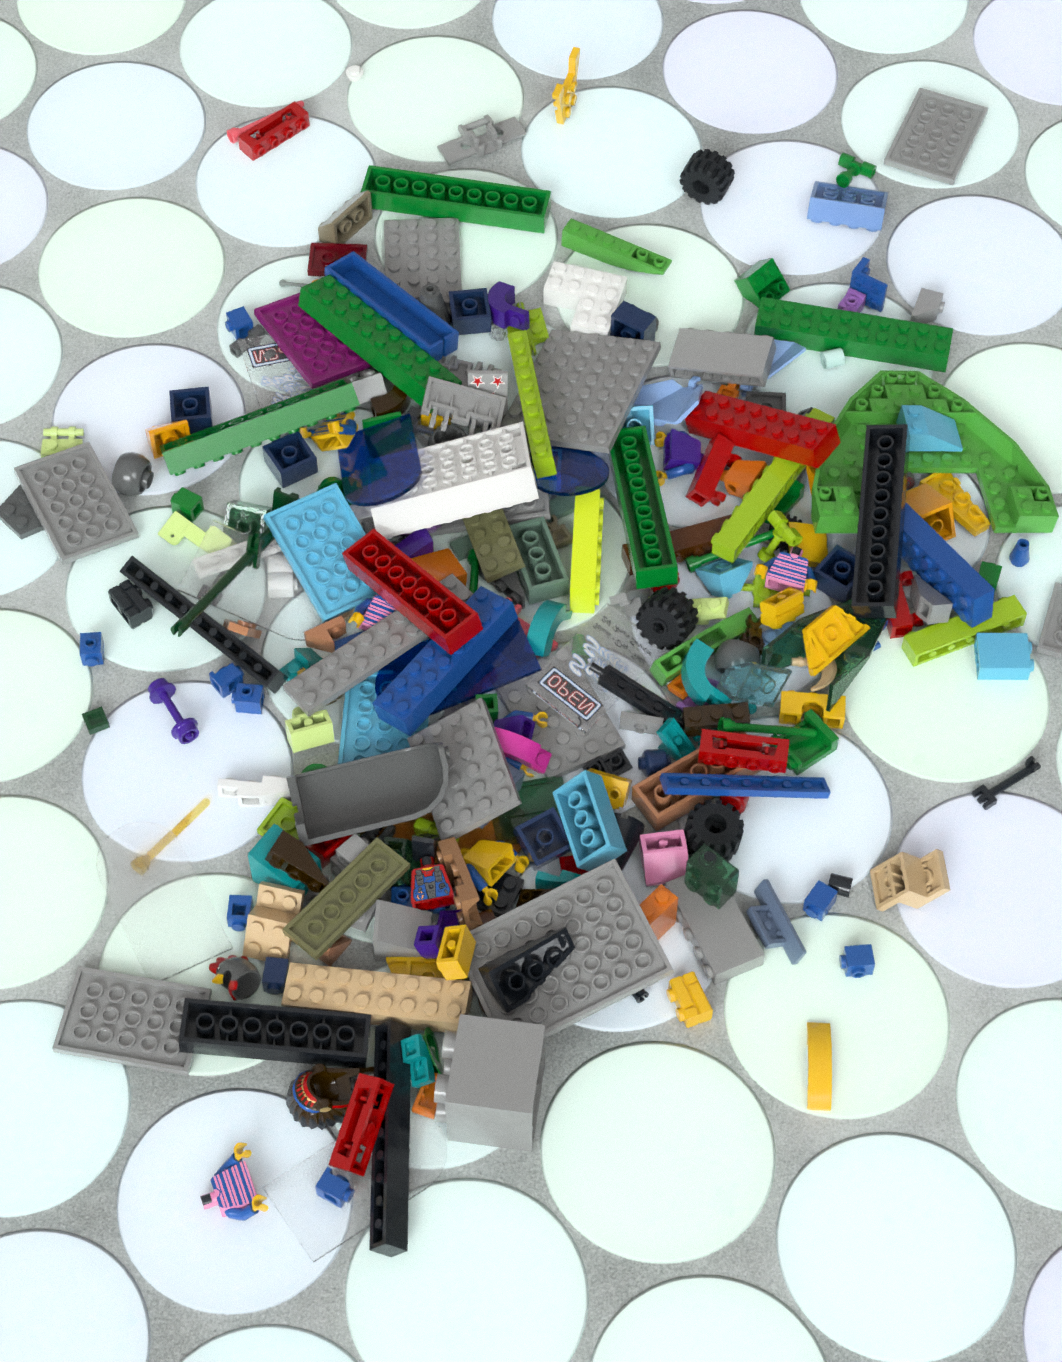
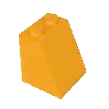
[906,483,956,541]

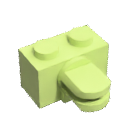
[285,706,335,753]

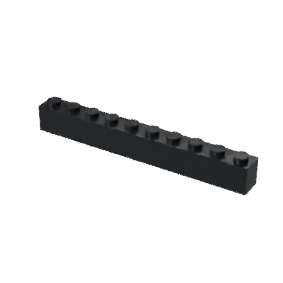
[119,556,288,694]
[369,1020,412,1257]

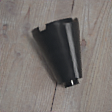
[614,813,645,871]

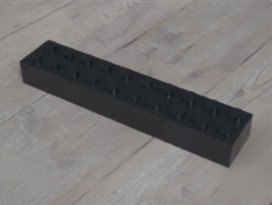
[851,424,910,618]

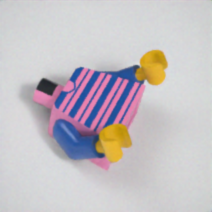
[753,547,818,593]
[348,595,396,631]
[200,1142,269,1221]

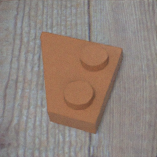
[223,618,262,639]

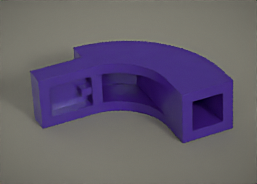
[488,281,530,330]
[414,910,460,959]

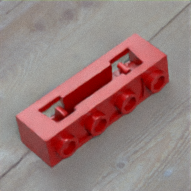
[238,101,310,161]
[698,729,789,774]
[328,1073,394,1177]

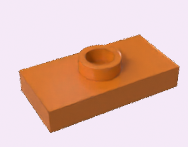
[412,1072,438,1119]

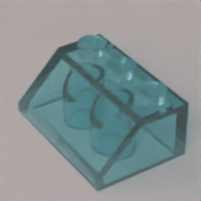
[717,661,792,707]

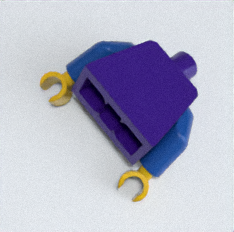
[654,429,704,486]
[494,710,548,778]

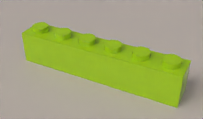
[901,595,1027,667]

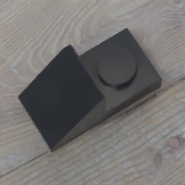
[412,832,441,862]

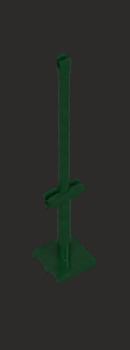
[170,487,300,637]

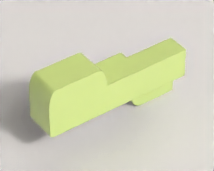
[158,511,237,554]

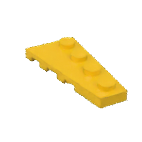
[918,473,991,537]

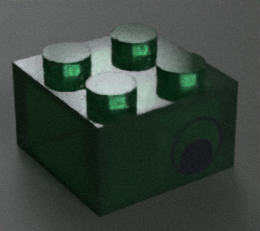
[684,844,739,909]

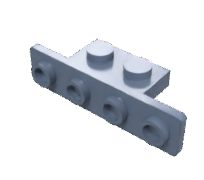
[746,879,807,965]

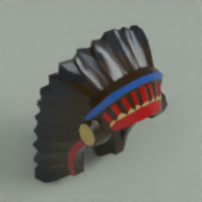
[286,1064,374,1130]

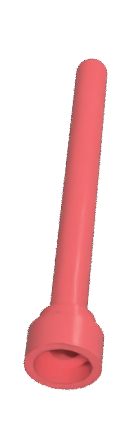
[227,100,304,144]

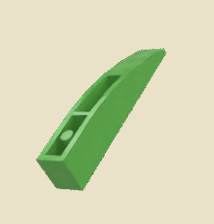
[561,218,672,275]
[649,607,758,687]

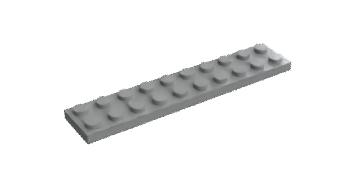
[282,574,473,717]

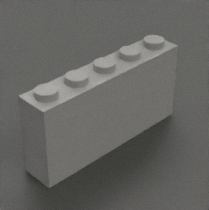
[668,328,776,387]
[665,863,765,985]

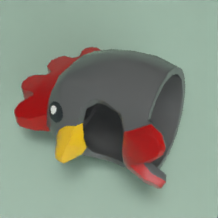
[209,955,261,1001]

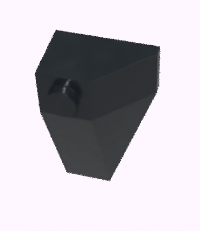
[478,927,575,1013]

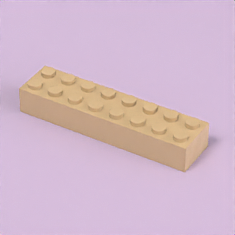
[281,962,473,1033]

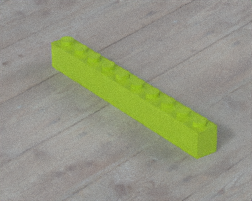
[507,330,557,479]
[711,407,835,563]

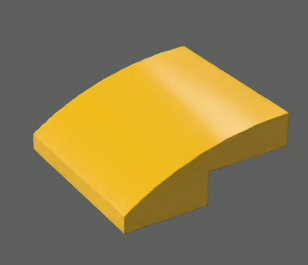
[787,522,828,567]

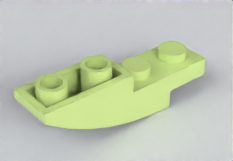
[648,596,729,625]

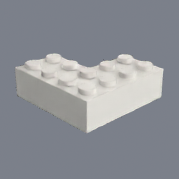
[544,261,628,336]

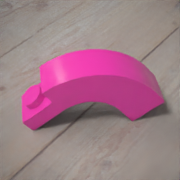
[495,727,552,774]

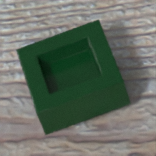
[82,706,110,735]

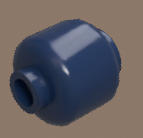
[638,749,671,777]

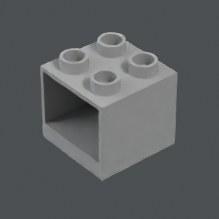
[434,1014,545,1152]

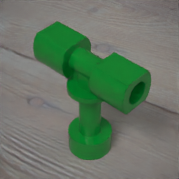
[836,152,877,188]

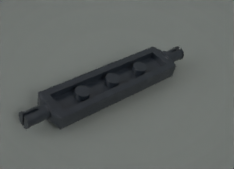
[589,662,683,729]

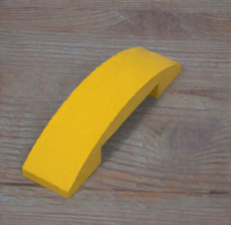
[807,1022,832,1111]

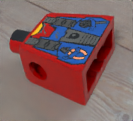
[411,856,455,910]

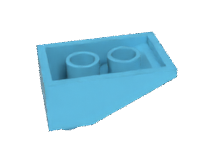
[896,405,963,452]

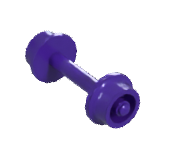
[148,678,199,744]

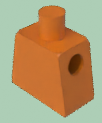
[719,460,767,499]

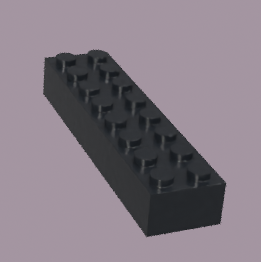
[179,998,371,1068]

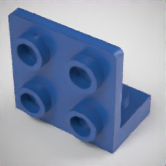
[850,257,888,312]

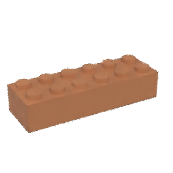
[631,731,763,831]

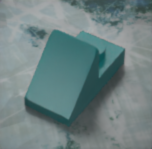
[280,648,323,682]
[656,718,697,761]

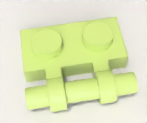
[41,426,84,458]

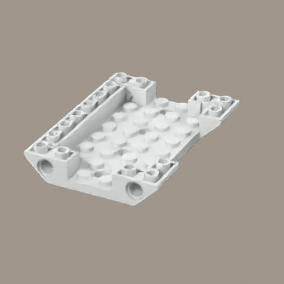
[367,422,539,539]

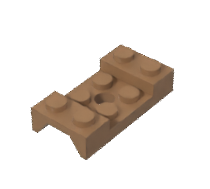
[436,837,483,931]

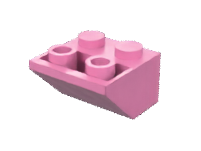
[639,829,690,886]

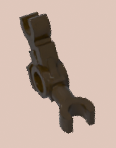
[739,614,782,669]

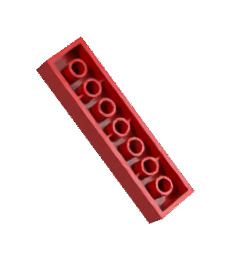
[685,390,841,468]
[342,529,483,655]

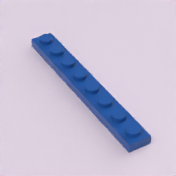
[660,773,831,799]

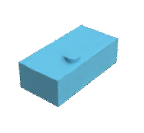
[552,770,627,871]

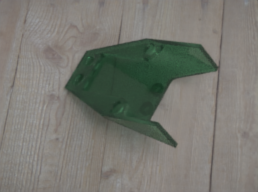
[760,599,888,712]

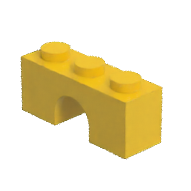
[779,690,846,729]

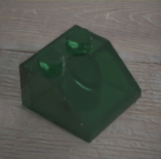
[223,500,272,544]

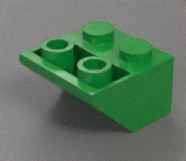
[734,258,790,308]

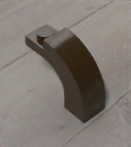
[370,385,412,417]

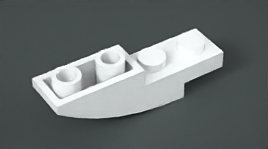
[217,775,291,807]

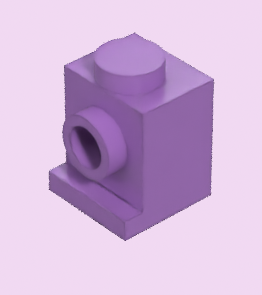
[837,287,866,313]

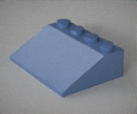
[807,181,888,232]

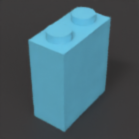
[974,633,1034,680]

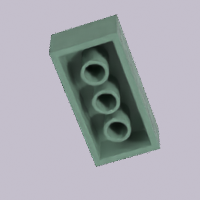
[510,516,569,605]

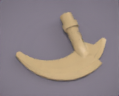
[791,656,837,691]

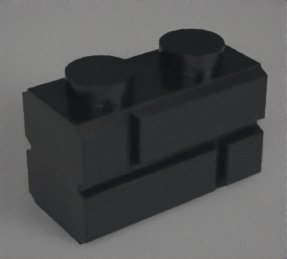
[108,579,153,629]

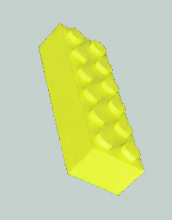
[570,488,604,614]

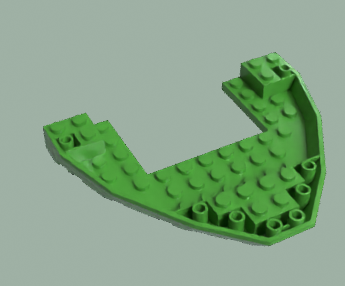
[811,370,1059,533]

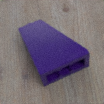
[395,528,434,558]

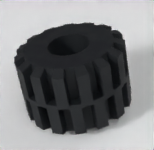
[679,149,735,205]
[636,587,699,650]
[684,799,744,866]

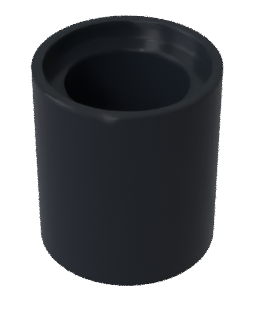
[828,873,853,898]

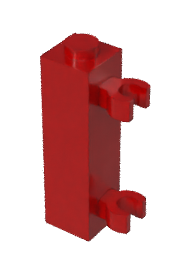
[685,433,742,507]
[887,570,924,639]

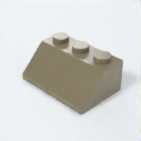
[318,190,372,244]

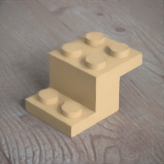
[870,849,951,912]
[242,881,305,961]

